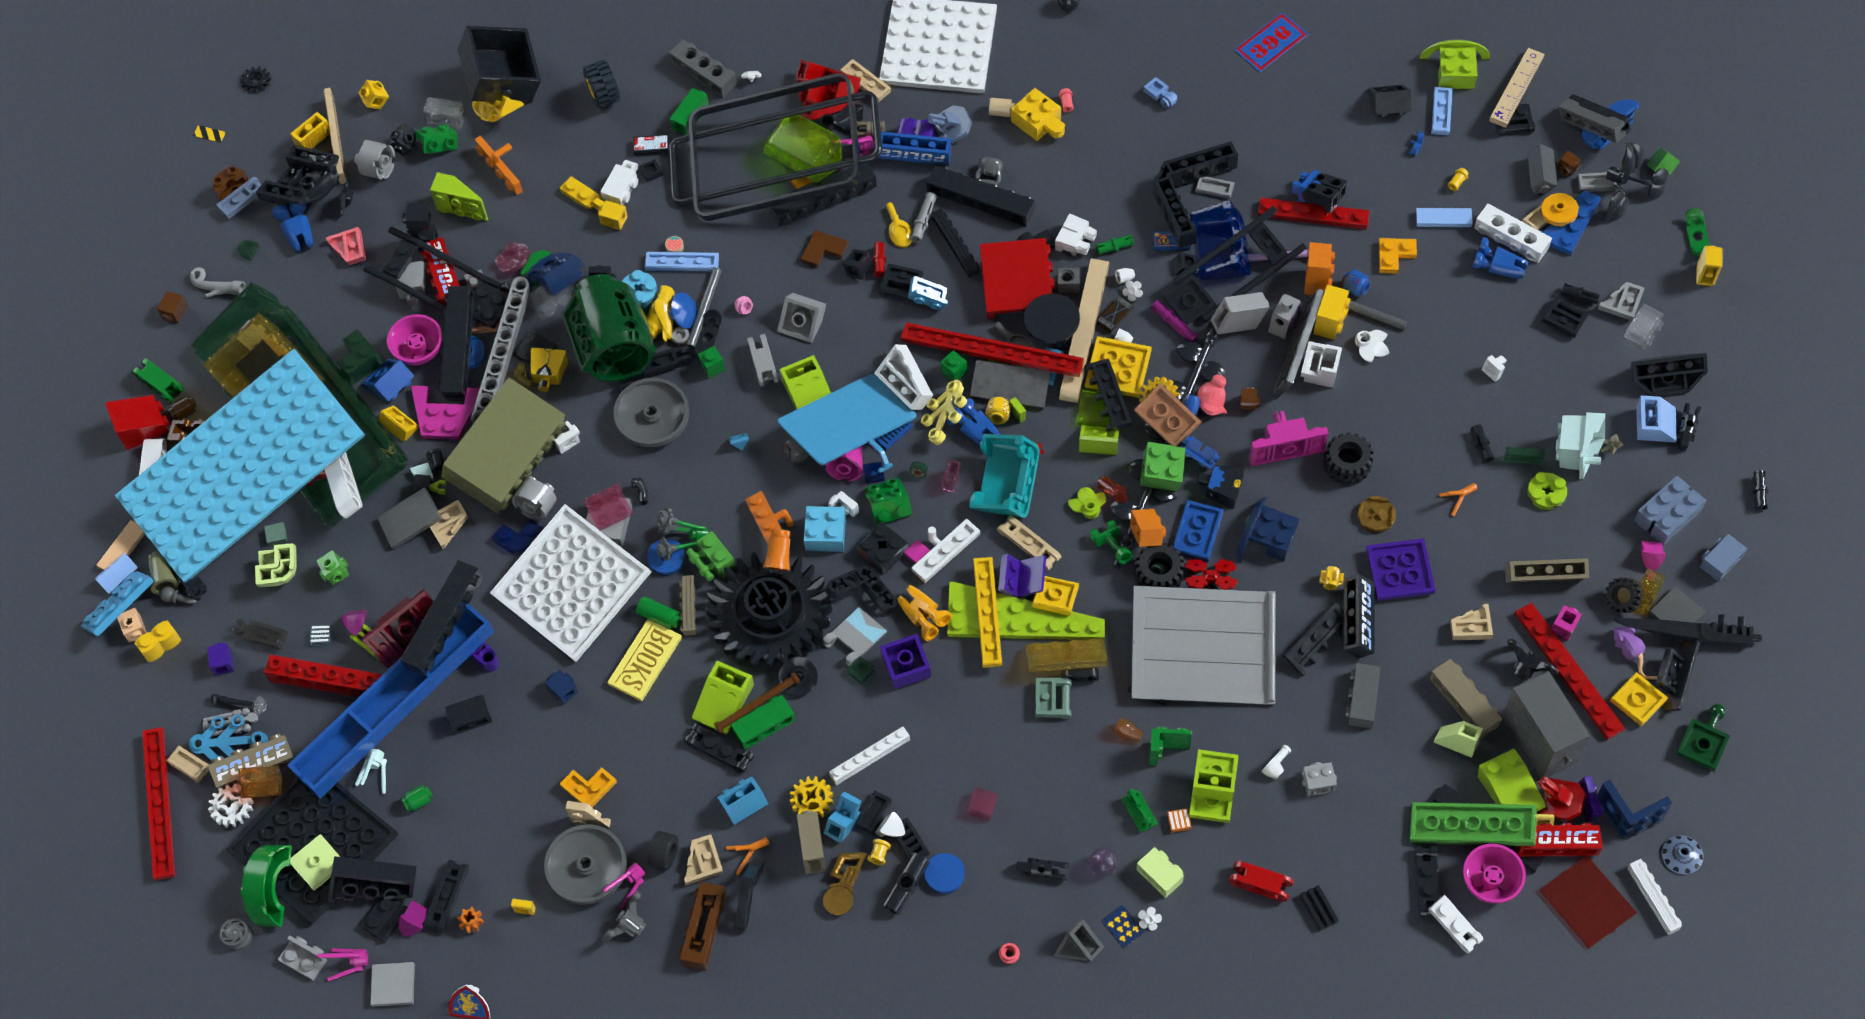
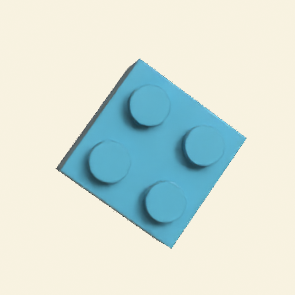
[804,506,846,552]

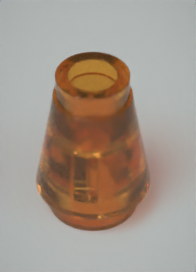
[1113,717,1144,743]

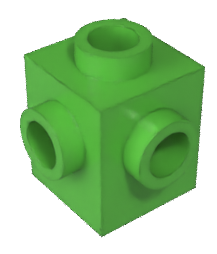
[317,550,349,586]

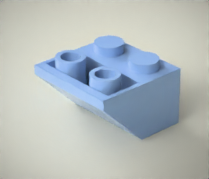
[1636,396,1677,442]

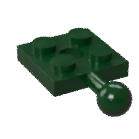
[1676,704,1731,772]

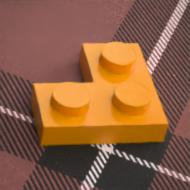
[1379,238,1417,274]
[560,767,617,807]

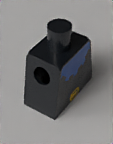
[1197,465,1245,508]

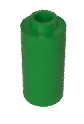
[636,596,681,630]

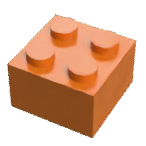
[1304,242,1335,295]

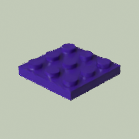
[1366,538,1436,601]

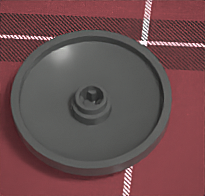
[614,378,689,447]
[544,824,627,905]

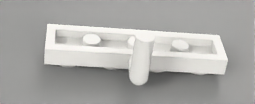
[911,519,980,583]

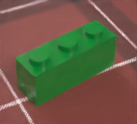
[731,695,796,750]

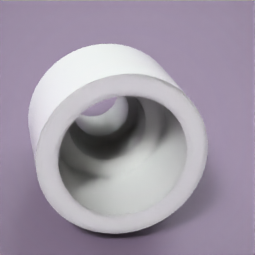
[1115,268,1135,284]
[1114,328,1133,343]

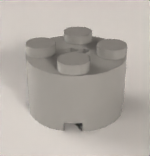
[354,140,395,179]
[512,476,557,521]

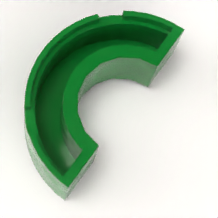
[240,845,292,927]

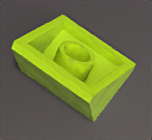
[1079,425,1119,455]

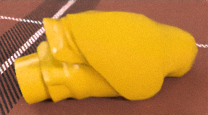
[646,285,675,342]

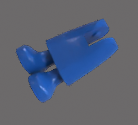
[272,203,313,252]
[1472,237,1528,279]
[946,398,1001,445]

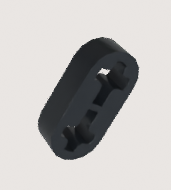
[1061,666,1099,682]

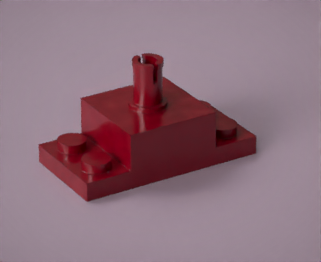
[362,589,434,668]

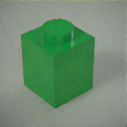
[698,346,725,379]
[940,350,967,381]

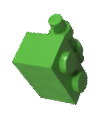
[686,531,736,581]

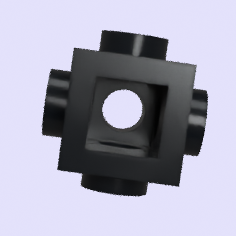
[388,124,417,155]

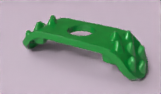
[1685,208,1710,257]

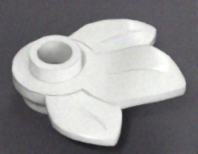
[1355,330,1389,362]

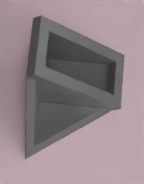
[1053,918,1104,962]

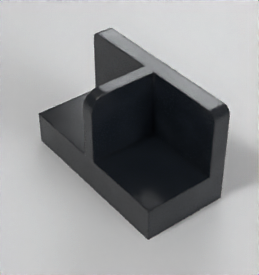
[445,695,493,735]

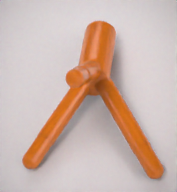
[1439,483,1477,516]
[725,837,769,875]

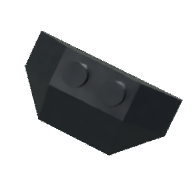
[1631,353,1708,397]

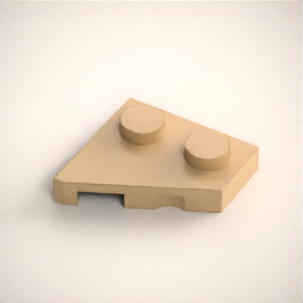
[566,801,611,828]
[684,834,723,885]

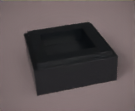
[639,159,663,182]

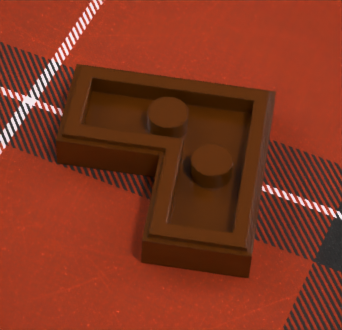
[801,230,849,267]

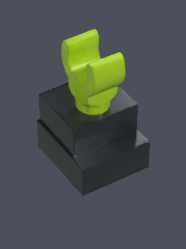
[413,474,447,495]

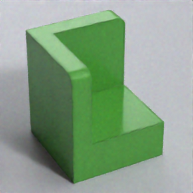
[1647,147,1680,175]

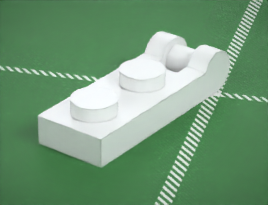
[1428,895,1483,954]

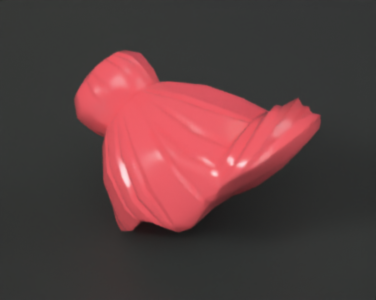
[1197,374,1227,416]

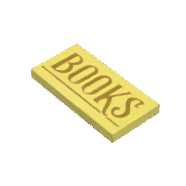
[607,619,682,702]

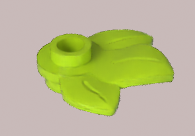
[1068,487,1106,519]

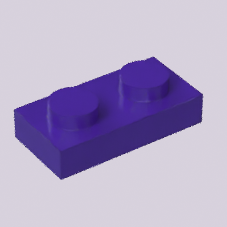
[1578,776,1603,822]

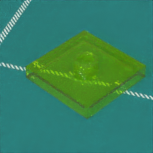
[1077,389,1111,427]

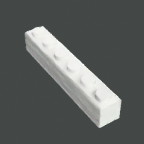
[1627,859,1682,935]

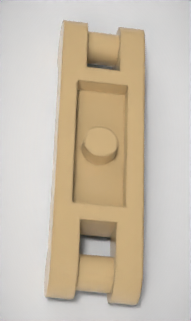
[997,515,1061,571]

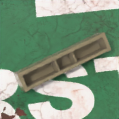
[679,575,696,636]

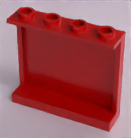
[980,238,1055,319]

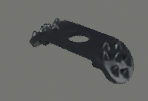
[691,309,722,356]

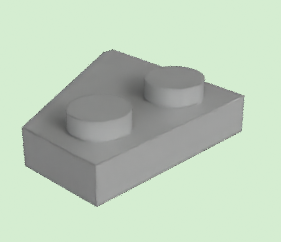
[1598,282,1645,321]

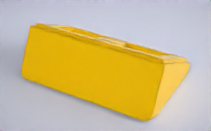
[378,405,419,442]

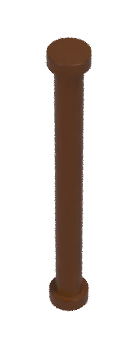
[714,672,800,733]

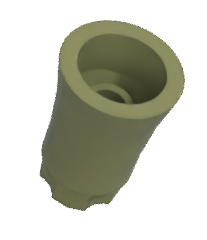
[148,551,178,595]

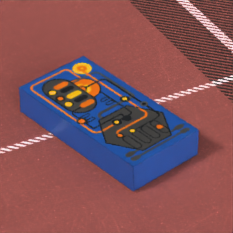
[1153,231,1191,250]

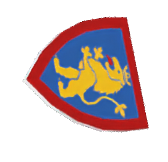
[449,984,491,1019]

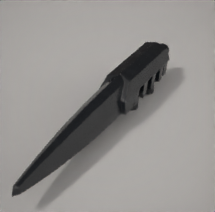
[1614,614,1762,647]

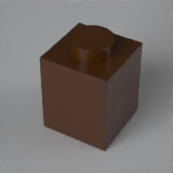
[157,291,188,323]

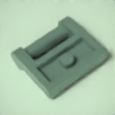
[1036,678,1072,719]

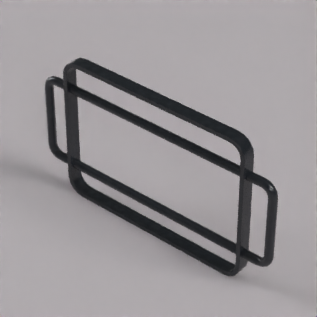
[668,73,882,221]

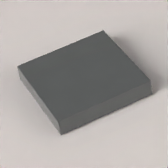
[1649,586,1706,623]

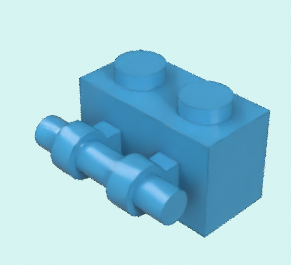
[717,776,769,825]

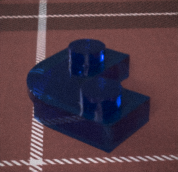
[491,519,544,553]

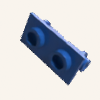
[1180,436,1220,470]

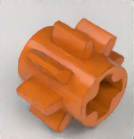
[457,906,484,934]

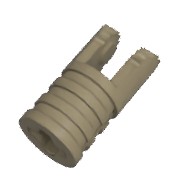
[857,121,886,138]

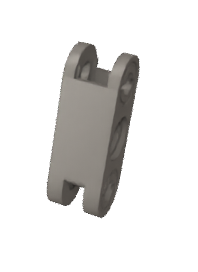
[747,334,778,387]

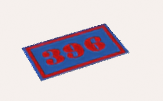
[1234,12,1309,72]

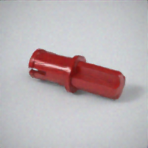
[872,241,887,277]

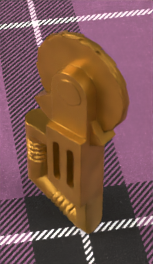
[823,852,867,916]

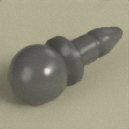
[160,587,196,604]

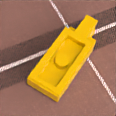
[560,176,604,210]

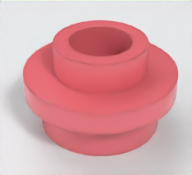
[999,943,1020,964]

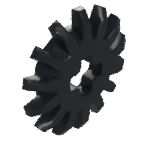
[239,66,271,93]

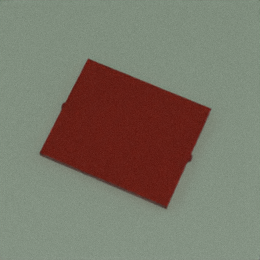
[1540,856,1637,949]

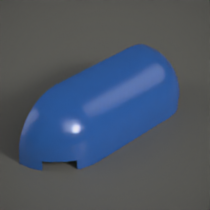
[1582,100,1639,150]

